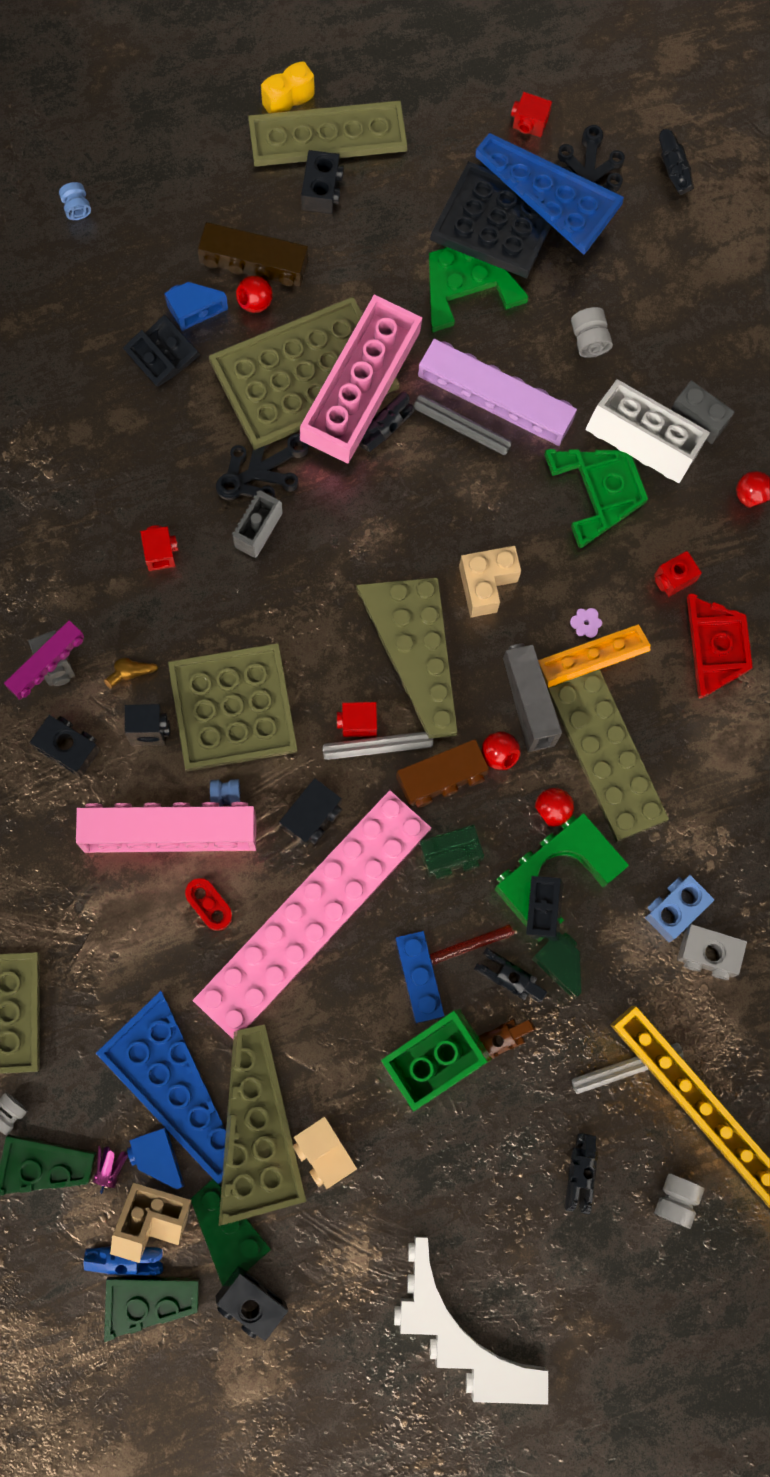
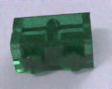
[418,825,484,880]

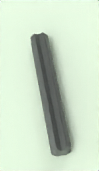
[414,395,512,455]

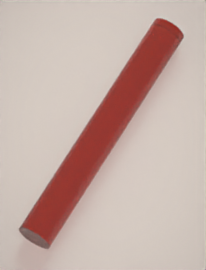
[429,925,514,965]

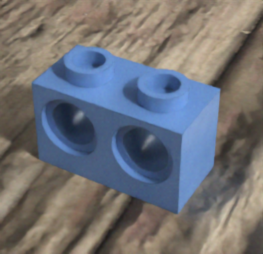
[645,875,714,942]

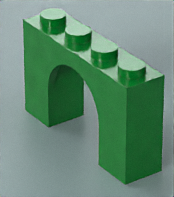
[494,813,629,942]

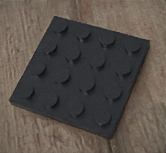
[430,161,552,278]

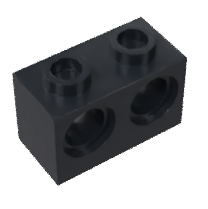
[301,150,344,214]

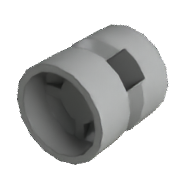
[571,307,613,358]
[654,1173,705,1229]

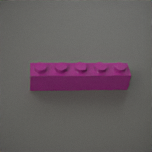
[4,620,84,700]

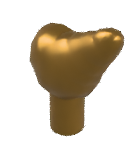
[104,657,158,689]

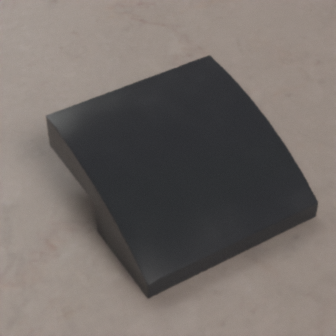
[123,314,201,387]

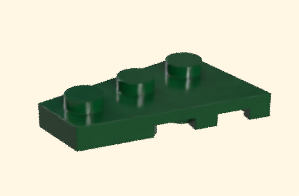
[0,1134,96,1196]
[190,1179,271,1286]
[104,1277,199,1342]

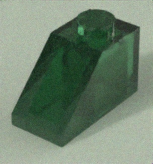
[532,932,581,1000]

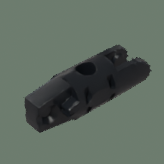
[659,129,694,195]
[359,391,415,452]
[474,947,547,1003]
[564,1133,598,1214]

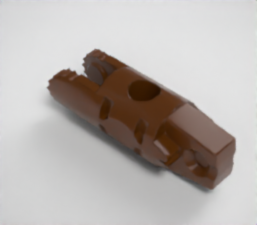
[478,1019,536,1059]

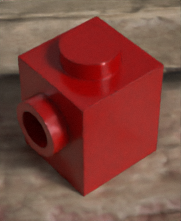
[511,92,553,137]
[140,525,178,571]
[655,551,702,597]
[337,702,377,737]

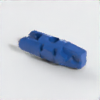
[83,1246,163,1275]

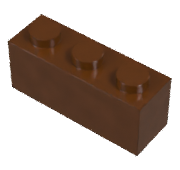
[396,739,489,808]

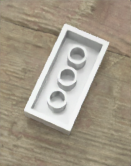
[585,379,710,483]

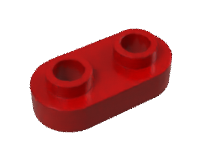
[185,878,232,931]

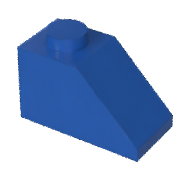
[164,282,228,331]
[127,1128,185,1189]

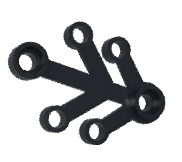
[558,125,625,192]
[216,434,309,500]

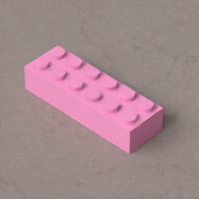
[300,295,422,464]
[76,802,256,853]

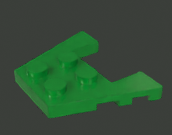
[429,247,528,333]
[544,449,648,548]

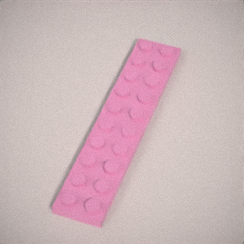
[192,790,432,1039]

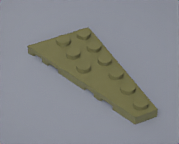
[356,578,457,739]
[219,1024,306,1226]

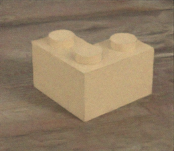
[459,546,521,618]
[292,1117,357,1189]
[110,1183,191,1263]

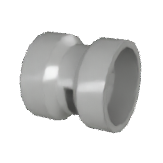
[0,1092,28,1135]

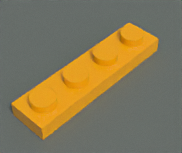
[538,624,650,688]

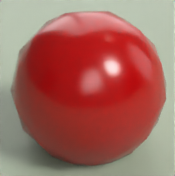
[236,276,273,313]
[736,470,770,508]
[481,731,520,770]
[535,788,574,827]

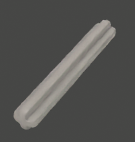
[322,732,434,760]
[572,1043,684,1094]

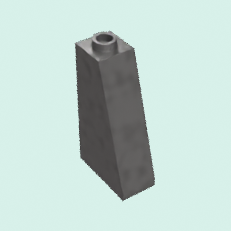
[503,643,562,752]

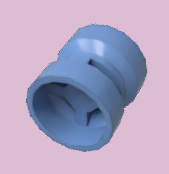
[59,182,91,220]
[210,779,240,807]

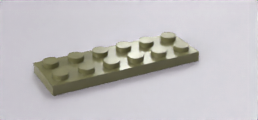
[248,100,407,167]
[548,669,669,842]

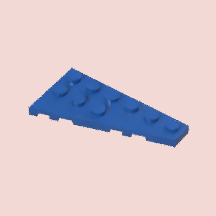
[475,133,624,255]
[96,991,226,1184]

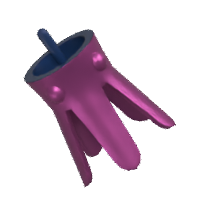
[92,1146,128,1194]

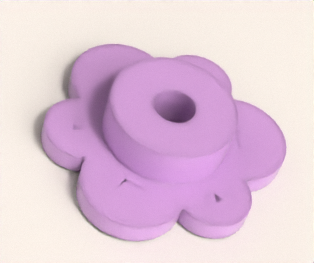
[570,608,602,638]

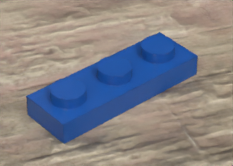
[395,931,444,1024]

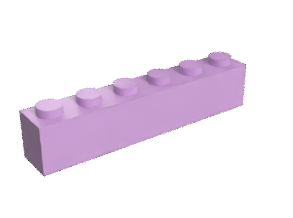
[418,339,577,446]

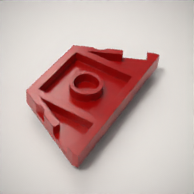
[687,594,753,698]

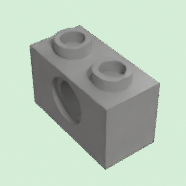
[677,924,747,980]

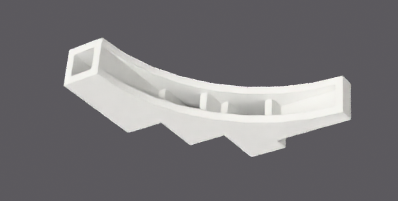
[394,1236,548,1404]

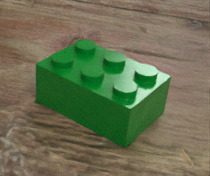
[381,1009,492,1112]

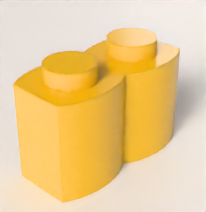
[261,62,315,113]

